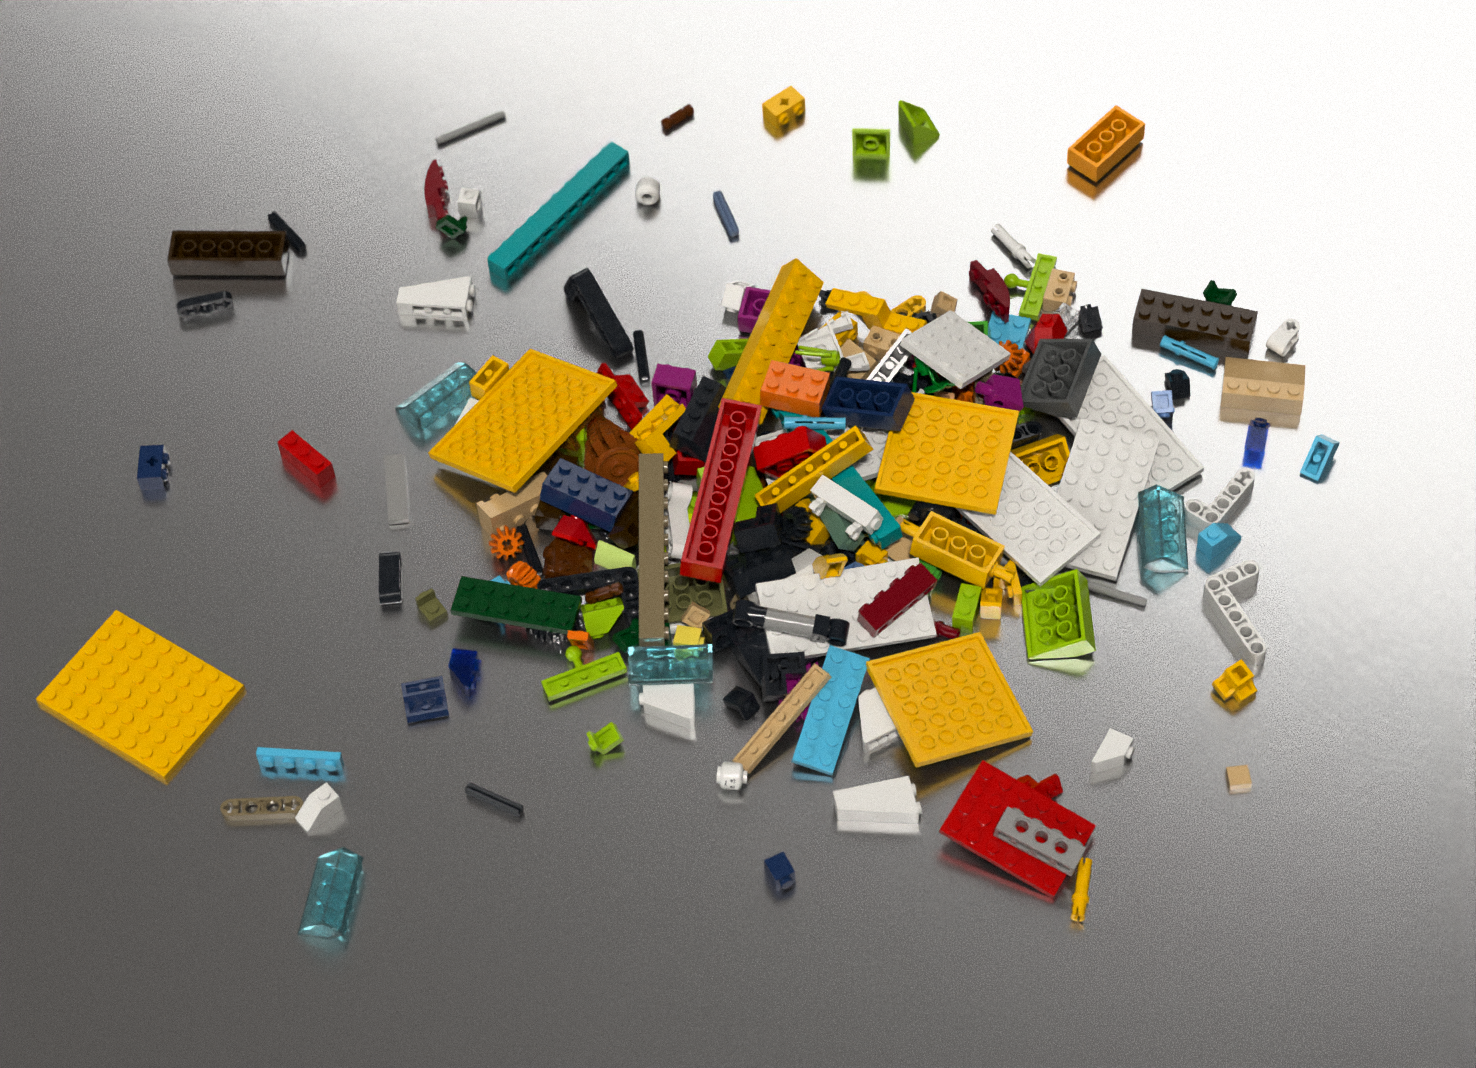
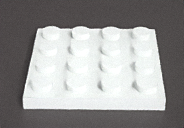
[900,310,1011,389]

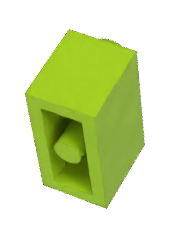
[952,583,982,634]

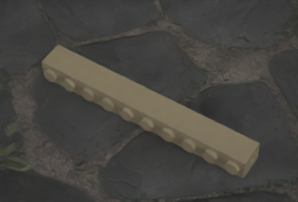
[639,453,669,647]

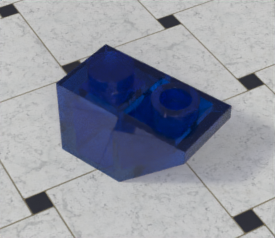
[1244,418,1271,453]
[448,648,482,697]

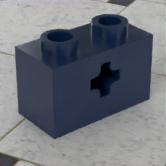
[137,445,170,490]

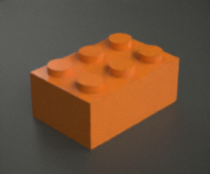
[760,360,830,417]

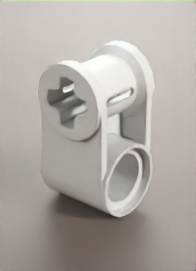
[1266,318,1300,357]

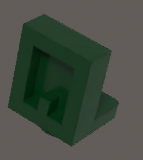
[435,214,468,239]

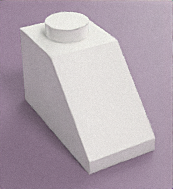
[721,280,756,313]
[1091,728,1135,774]
[295,782,343,834]

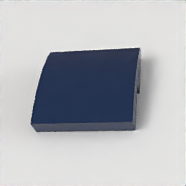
[401,676,449,723]

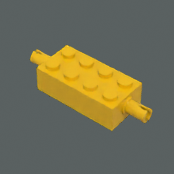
[900,511,1016,589]

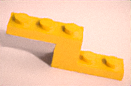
[825,288,927,334]
[623,404,686,492]

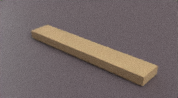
[732,664,831,774]

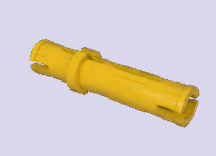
[1071,858,1093,922]

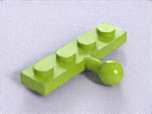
[1004,253,1057,321]
[541,645,627,701]

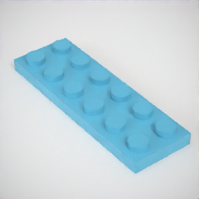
[791,645,870,776]

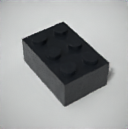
[724,543,796,598]

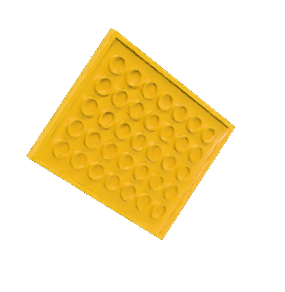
[428,349,617,493]
[36,610,245,781]

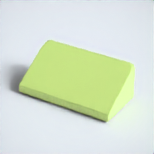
[594,540,636,569]

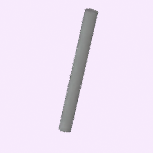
[435,110,506,145]

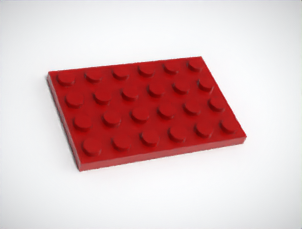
[939,760,1096,899]

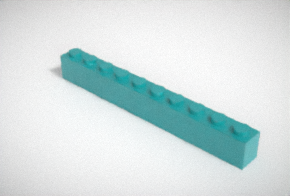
[487,141,630,281]
[770,408,903,549]

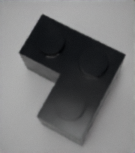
[734,503,784,553]
[759,652,806,702]

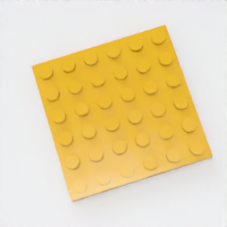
[874,392,1019,515]
[866,632,1033,768]

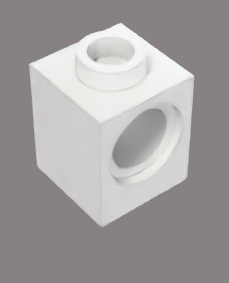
[457,188,482,219]

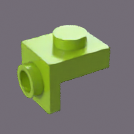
[586,722,624,755]

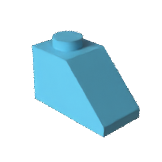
[1300,434,1340,481]
[1197,523,1242,560]

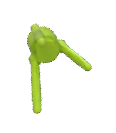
[795,345,840,372]

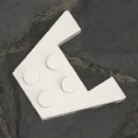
[797,311,870,372]

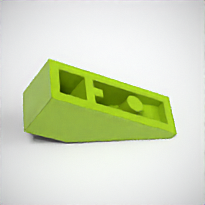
[707,338,749,371]

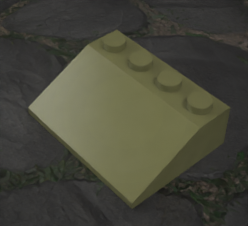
[637,563,728,624]

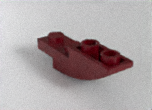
[424,159,449,220]
[968,259,1010,323]

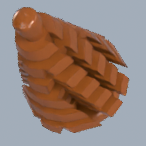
[583,412,642,486]

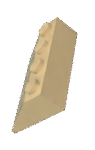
[1220,357,1305,415]

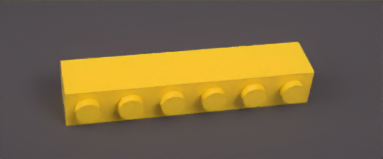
[755,425,874,513]

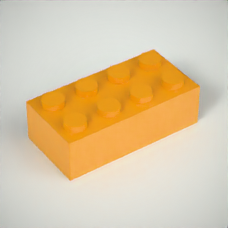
[1067,105,1145,182]

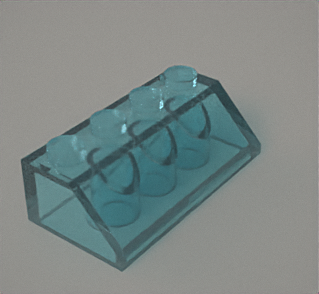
[395,363,477,433]
[1138,484,1189,573]
[628,644,714,686]
[298,847,363,940]

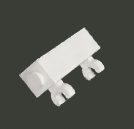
[808,475,884,541]

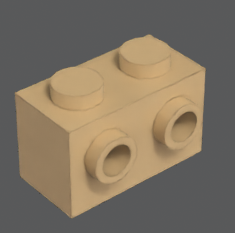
[1043,268,1078,315]
[863,325,901,360]

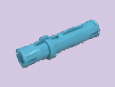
[1160,335,1219,370]
[784,415,846,430]

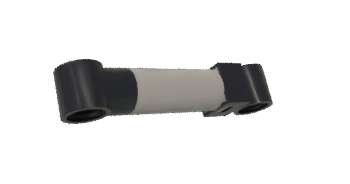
[732,600,850,646]

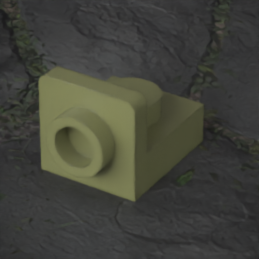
[415,588,448,626]

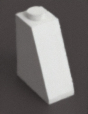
[639,683,695,730]
[858,687,900,754]

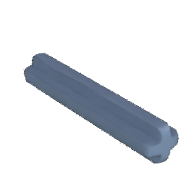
[712,190,739,237]

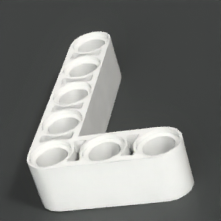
[1203,560,1267,666]

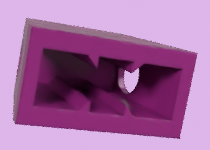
[975,374,1024,412]

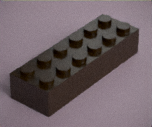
[167,231,289,276]
[1132,288,1258,356]

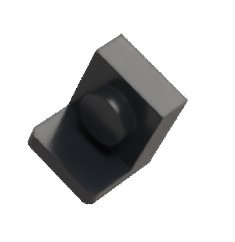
[723,686,760,721]

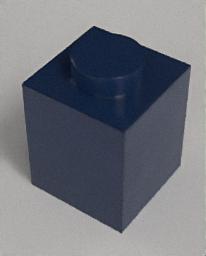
[764,851,796,891]

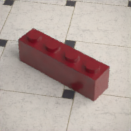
[857,562,938,638]

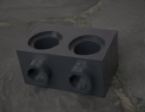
[702,608,741,653]

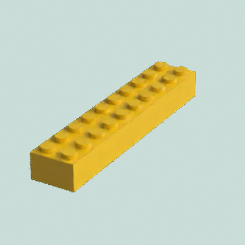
[718,258,824,425]

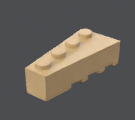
[476,471,548,540]

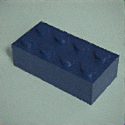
[821,377,915,431]
[539,458,633,532]

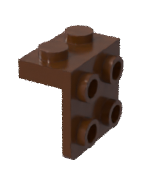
[543,538,592,579]

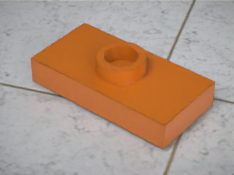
[567,630,594,650]

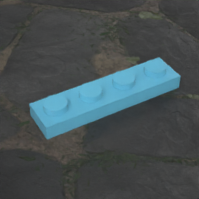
[256,747,344,771]

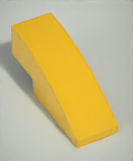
[812,553,847,579]

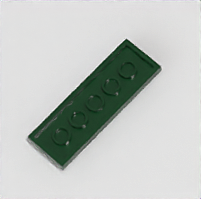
[450,576,582,635]

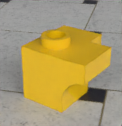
[1212,659,1257,704]

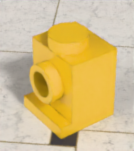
[856,540,889,566]

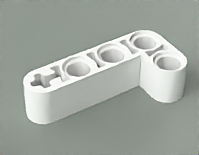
[1184,468,1255,531]
[664,482,693,560]

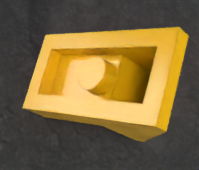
[993,560,1022,606]
[980,588,1003,619]

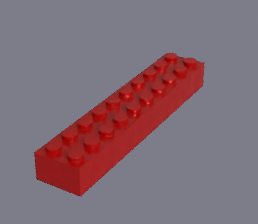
[680,398,762,583]

